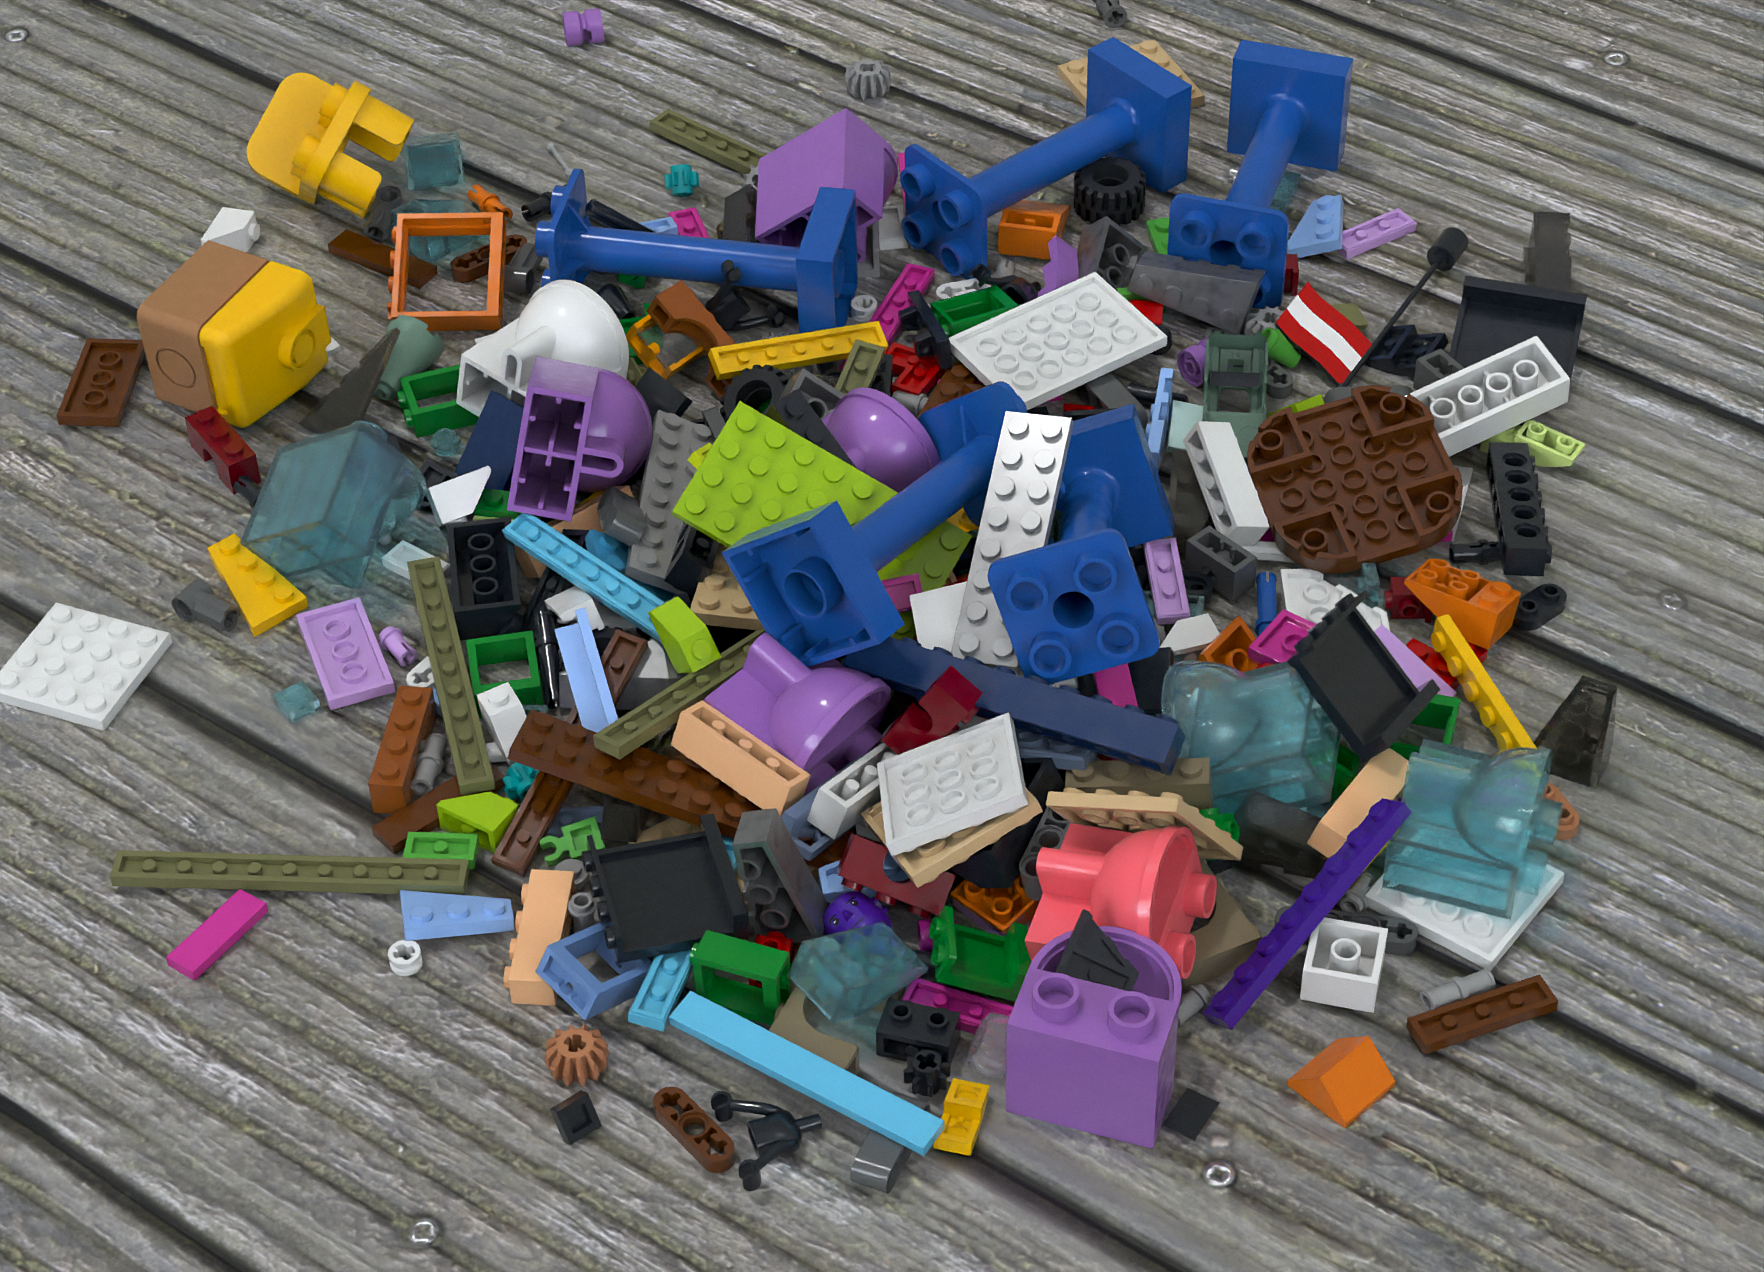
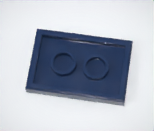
[455,390,524,491]

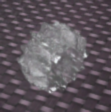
[968,1012,1009,1079]

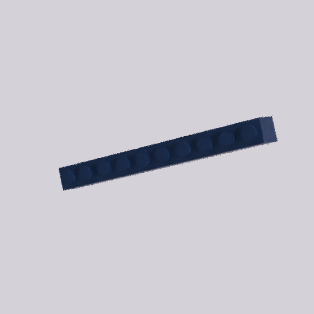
[843,636,1186,776]

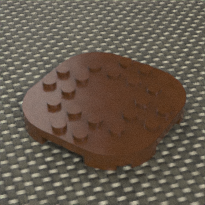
[1247,385,1463,573]

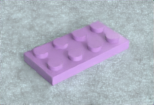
[296,597,395,710]

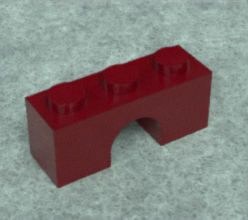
[185,406,261,495]
[881,665,983,755]
[835,833,956,919]

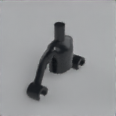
[705,260,785,331]
[969,263,1041,306]
[711,1091,822,1191]

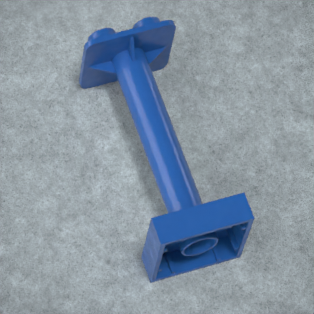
[900,37,1192,280]
[1167,39,1353,309]
[535,168,858,334]
[721,381,1065,667]
[987,404,1174,685]

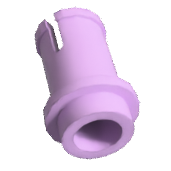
[379,626,418,667]

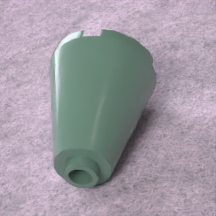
[370,315,444,400]

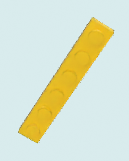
[708,321,888,380]
[1431,614,1548,787]

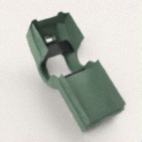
[1203,331,1268,467]

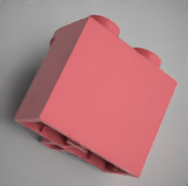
[1024,823,1217,979]

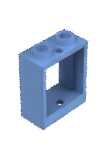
[535,923,652,1020]

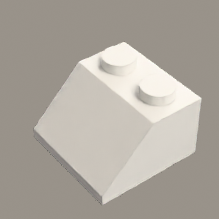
[425,466,491,527]

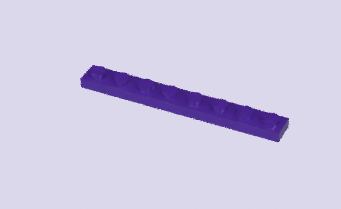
[1202,798,1412,1030]

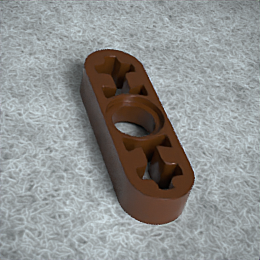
[451,234,527,283]
[653,1087,735,1173]

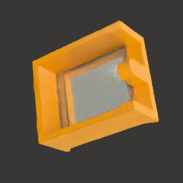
[626,314,706,380]

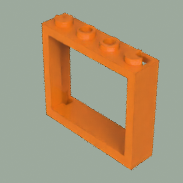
[387,212,507,331]

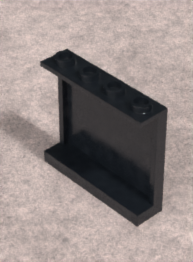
[1449,275,1587,382]
[1287,590,1441,763]
[582,813,748,963]

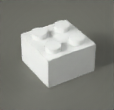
[1300,917,1388,1013]

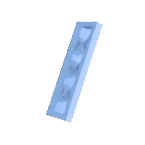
[554,607,618,733]

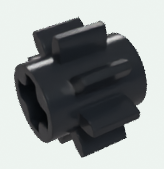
[903,1049,950,1097]

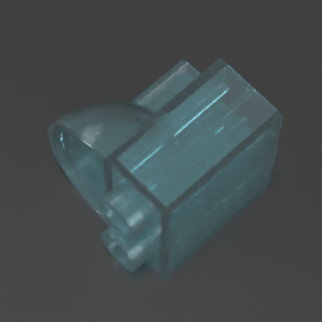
[240,421,427,589]
[1161,660,1341,822]
[1382,739,1564,920]

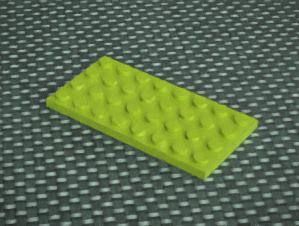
[671,401,972,640]

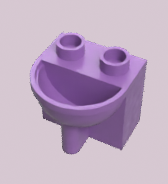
[755,108,898,262]
[507,356,652,522]
[822,387,940,493]
[704,632,891,797]
[1006,926,1182,1149]

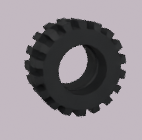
[1073,156,1146,226]
[720,364,789,423]

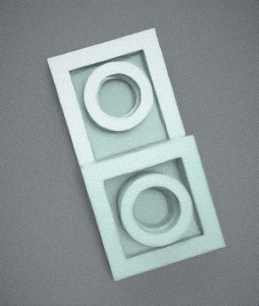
[1165,400,1203,456]

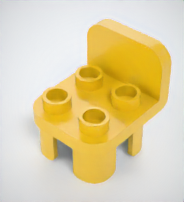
[247,72,415,219]

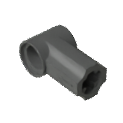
[363,186,405,243]
[504,243,543,294]
[171,579,241,632]

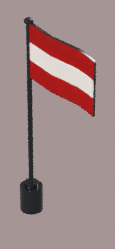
[1275,227,1469,387]

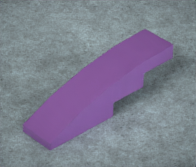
[1038,236,1079,297]

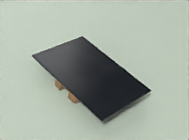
[1163,1088,1220,1140]

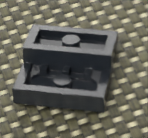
[1365,325,1449,377]
[635,367,693,426]

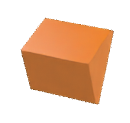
[1196,616,1262,706]
[1287,1036,1395,1128]

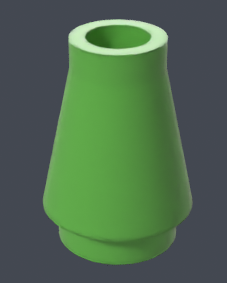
[1261,327,1301,368]

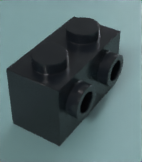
[876,998,961,1066]

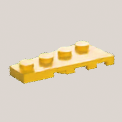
[207,533,309,637]

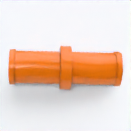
[467,184,513,224]

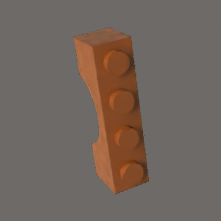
[646,280,735,400]
[368,685,437,814]

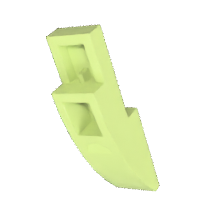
[1480,419,1585,467]

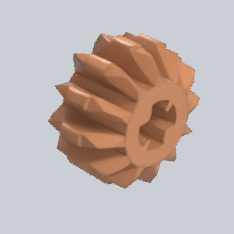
[544,1023,609,1087]

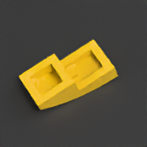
[933,1078,990,1156]

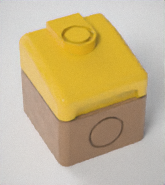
[137,240,332,428]

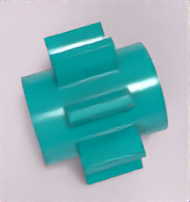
[664,164,700,197]
[502,762,539,803]

